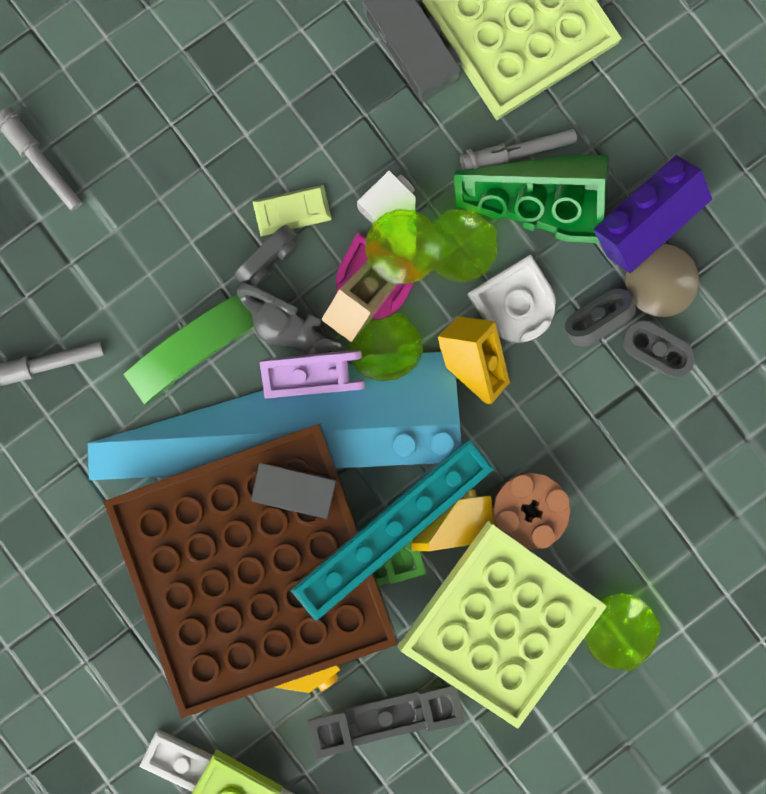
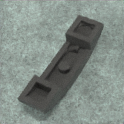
[308,685,465,759]

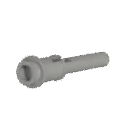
[0,108,83,212]
[460,129,577,170]
[0,341,105,390]

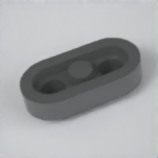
[235,225,298,287]
[565,289,636,347]
[622,321,695,378]

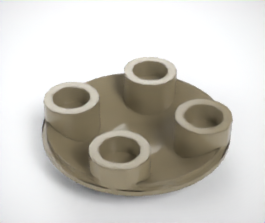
[625,244,699,317]

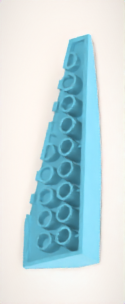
[88,352,461,480]

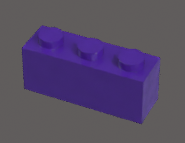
[593,155,712,273]

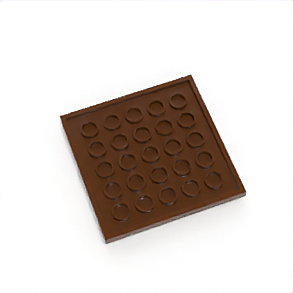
[103,423,399,719]

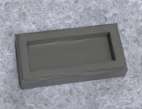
[251,462,337,519]

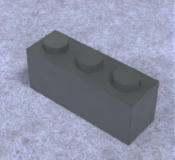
[363,0,461,103]

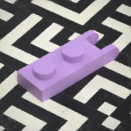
[259,350,366,399]

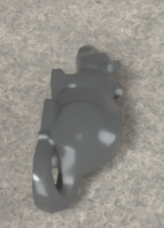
[237,282,345,355]

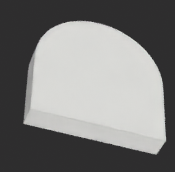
[467,255,556,343]

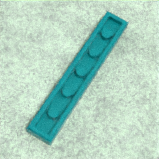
[289,439,494,621]

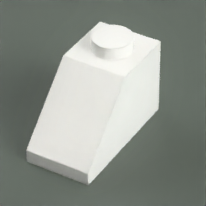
[357,171,415,260]

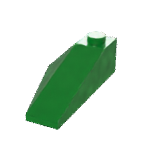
[454,155,609,243]

